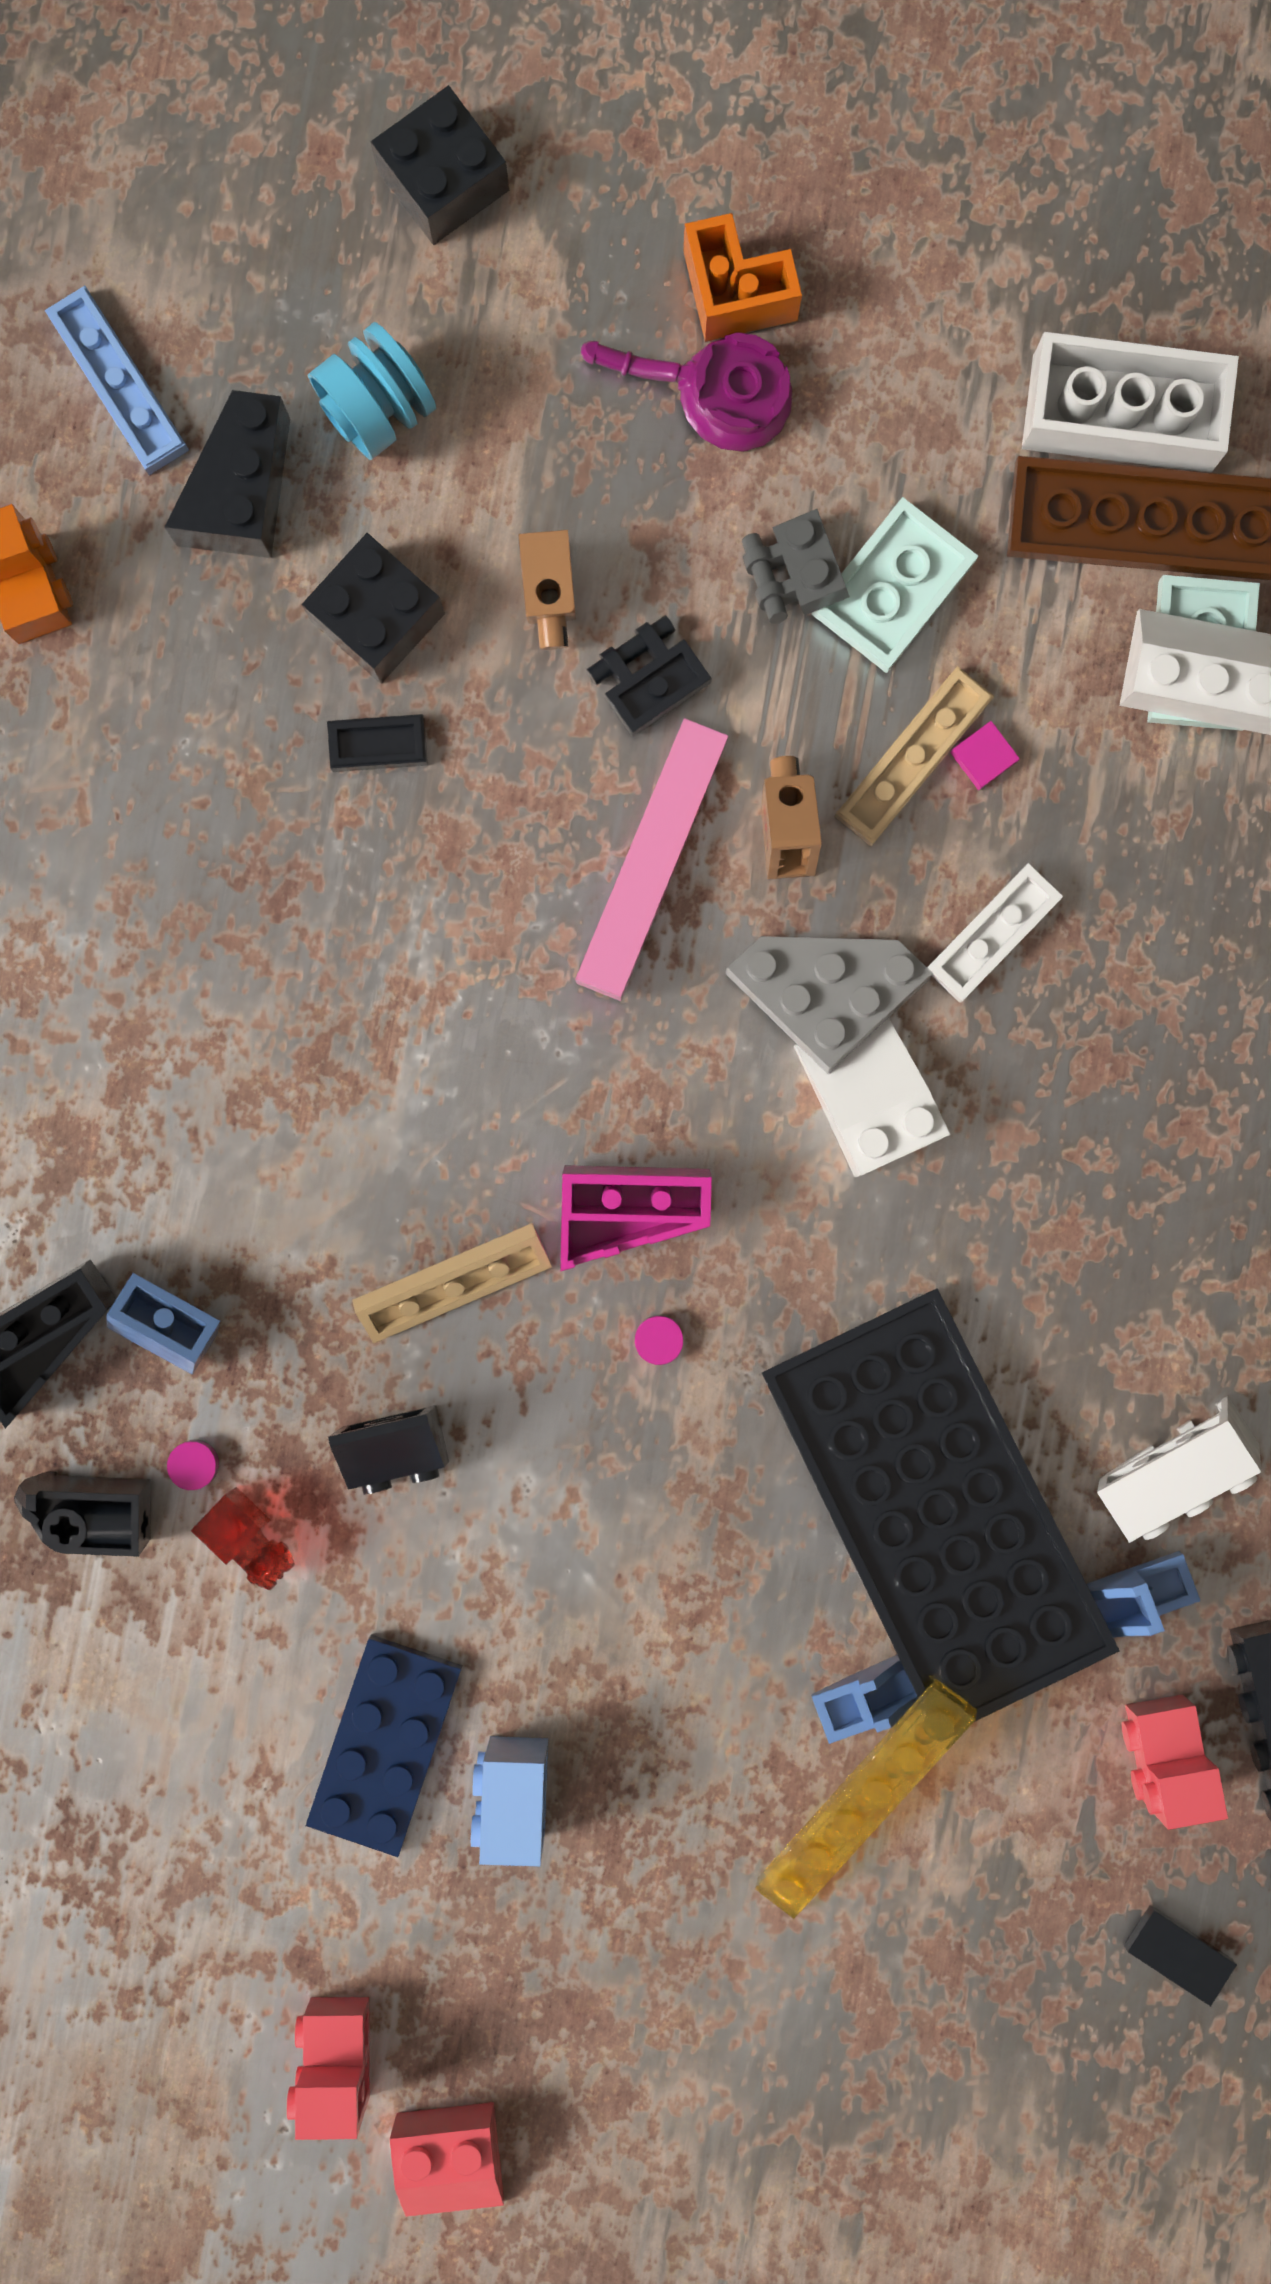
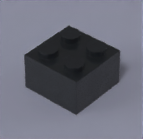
[370,85,510,246]
[301,533,445,684]

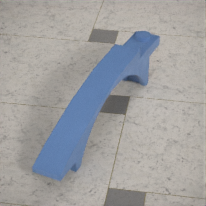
[811,1551,1201,1744]

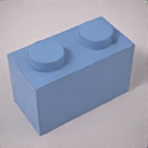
[107,1273,220,1375]

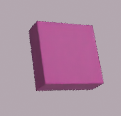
[950,721,1020,790]

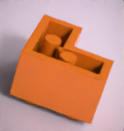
[683,213,802,342]
[0,504,73,644]

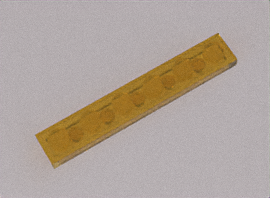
[755,1679,977,1919]

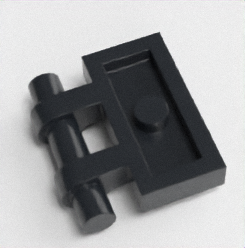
[586,615,712,737]

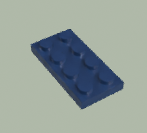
[305,1635,463,1857]

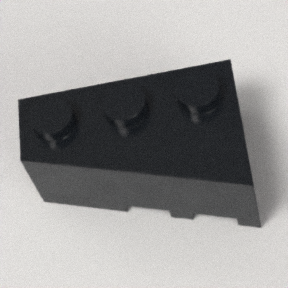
[164,390,290,558]
[0,1259,116,1429]

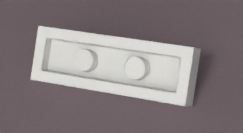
[927,863,1063,1003]

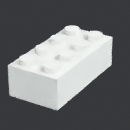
[1022,332,1239,473]

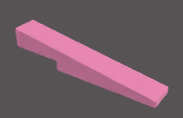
[575,718,728,1001]

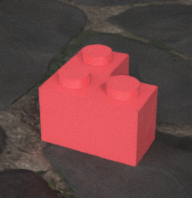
[1122,1694,1228,1830]
[287,1997,370,2140]

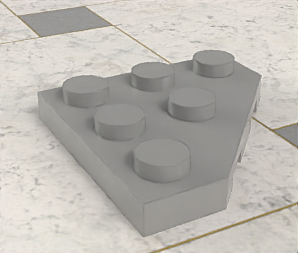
[726,936,932,1074]

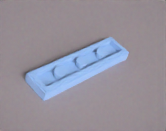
[44,286,189,475]

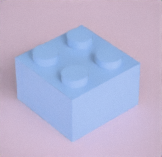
[471,1736,548,1867]

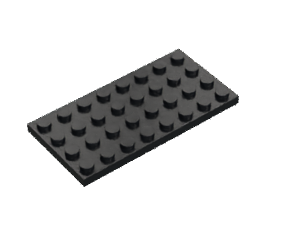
[761,1288,1120,1739]

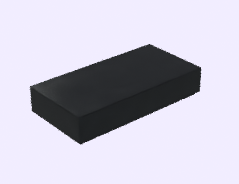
[327,714,428,772]
[1124,1905,1237,2007]

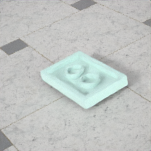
[812,497,978,673]
[1147,575,1260,731]

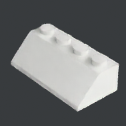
[1119,609,1271,735]

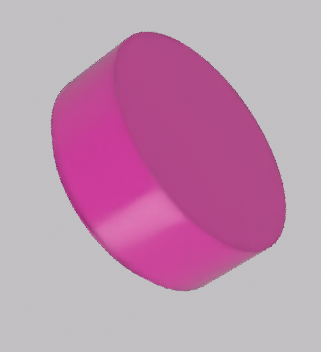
[635,1315,683,1365]
[167,1440,219,1490]

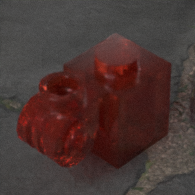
[191,1487,295,1590]

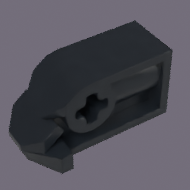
[14,1471,151,1557]

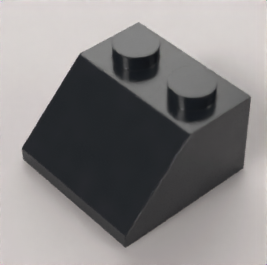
[328,1405,449,1495]

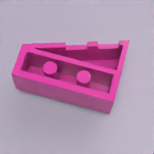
[560,1165,712,1272]

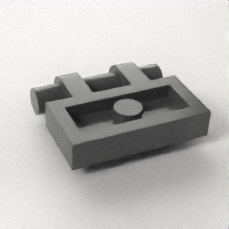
[742,509,850,624]

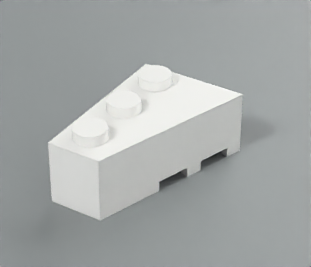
[1097,1396,1261,1543]

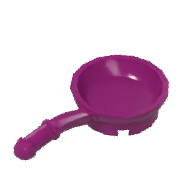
[581,333,793,452]

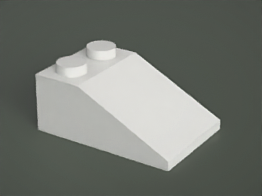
[794,1018,950,1177]

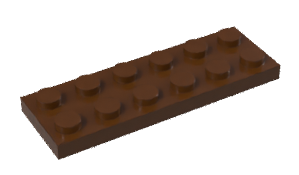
[1007,456,1271,580]

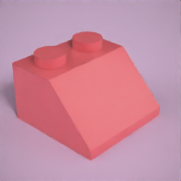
[390,2102,504,2217]

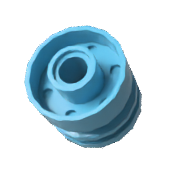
[308,322,437,460]

